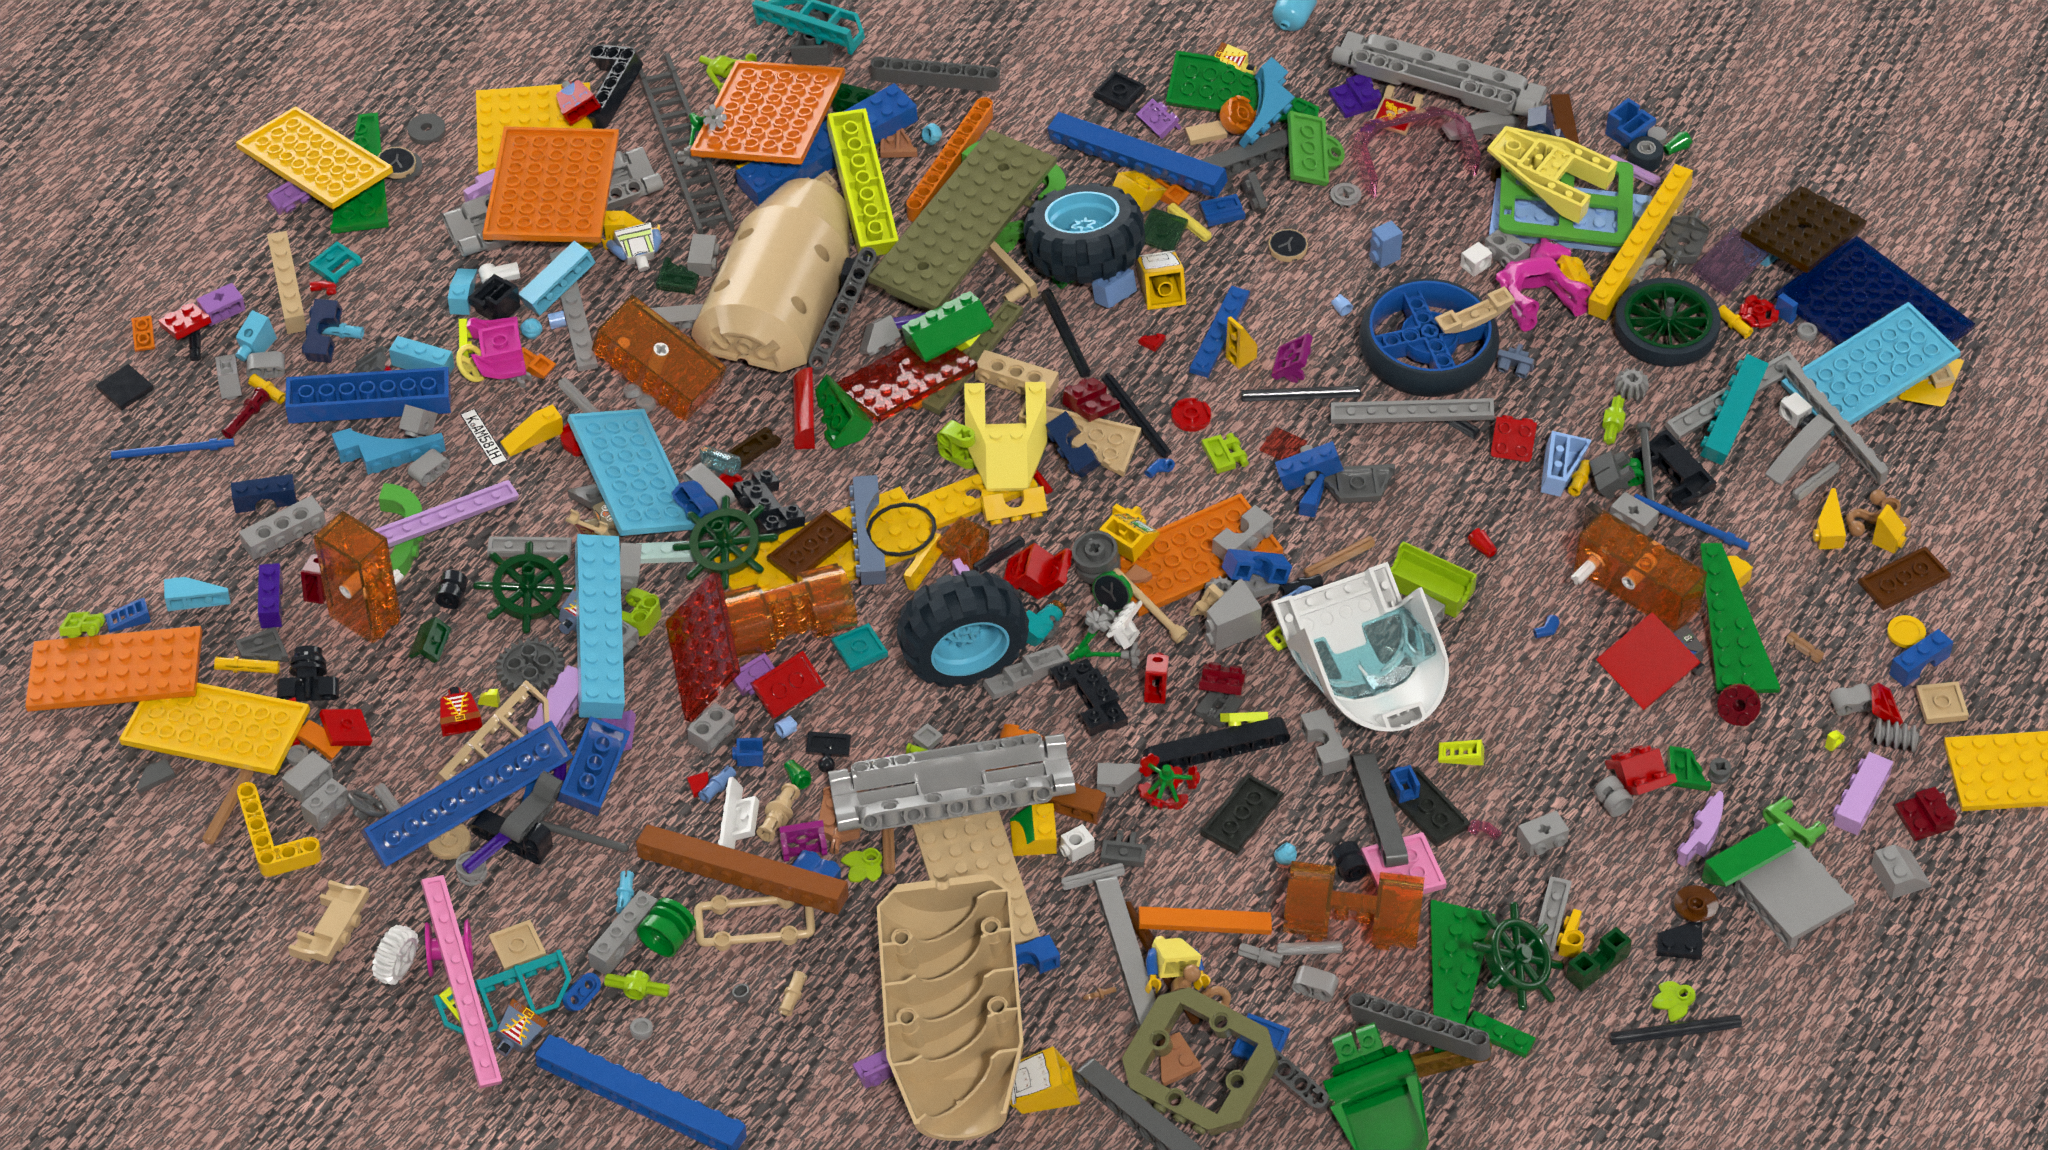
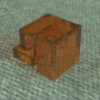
[937,516,989,571]

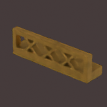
[1411,1042,1492,1078]

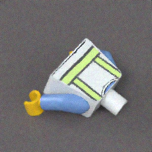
[601,222,662,272]

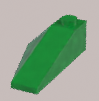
[815,374,873,449]

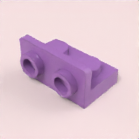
[1136,98,1181,139]
[853,1049,894,1089]

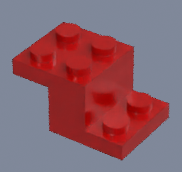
[1003,543,1072,599]
[1605,745,1677,795]

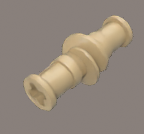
[756,783,800,842]

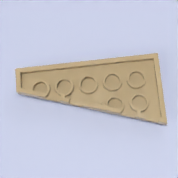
[1019,401,1141,477]

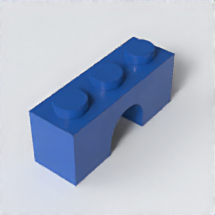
[1275,441,1344,491]
[1222,549,1292,584]
[1889,629,1953,687]
[1015,934,1060,982]

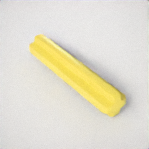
[1167,203,1212,242]

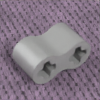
[1830,684,1872,716]

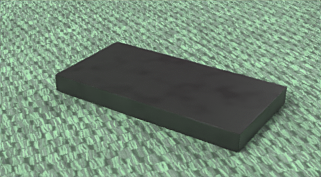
[1385,766,1471,848]
[1200,774,1284,855]

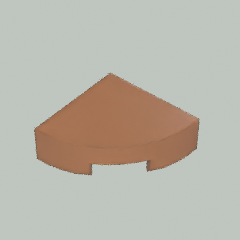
[1125,564,1152,583]

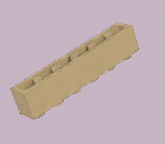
[267,231,306,334]

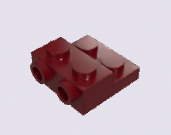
[1062,377,1120,422]
[1199,662,1247,695]
[1894,787,1957,841]

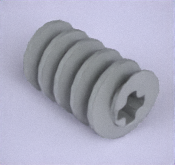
[1873,718,1920,753]

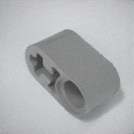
[246,351,285,379]
[408,449,450,487]
[1291,965,1339,1002]

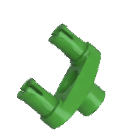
[1763,796,1827,848]

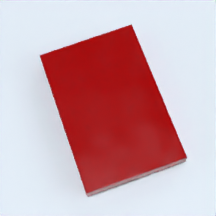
[750,651,826,719]

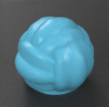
[922,123,942,145]
[520,318,543,339]
[1274,842,1297,866]

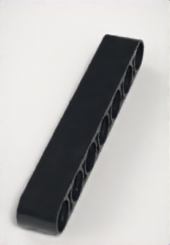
[1142,717,1291,774]

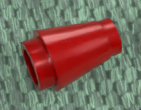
[1467,528,1497,558]

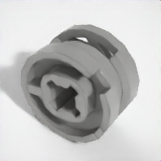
[456,851,488,886]

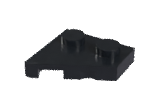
[1656,922,1703,960]

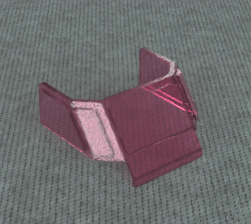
[1353,106,1481,199]

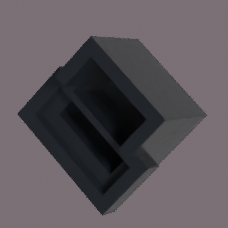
[468,274,521,320]

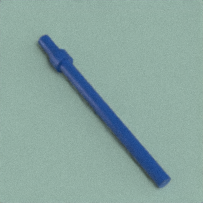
[111,438,235,459]
[1634,494,1750,551]

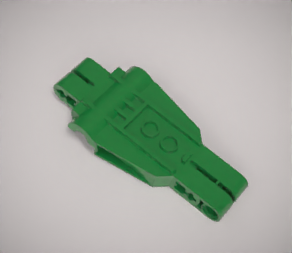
[1323,1022,1429,1150]

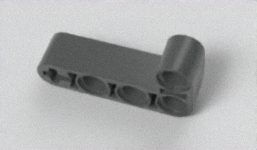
[500,771,564,843]
[1242,1048,1330,1114]

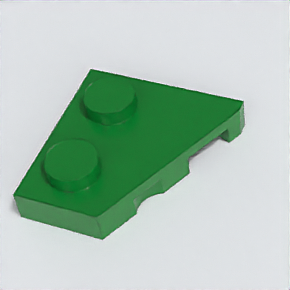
[1667,746,1711,791]

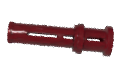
[221,387,271,439]

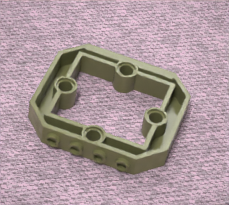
[1122,987,1279,1136]

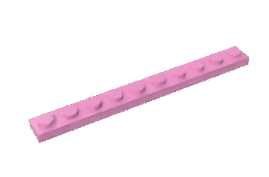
[421,875,502,1089]

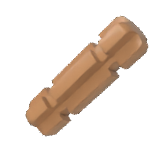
[1786,632,1824,663]

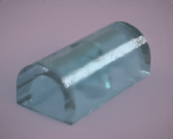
[699,445,741,476]

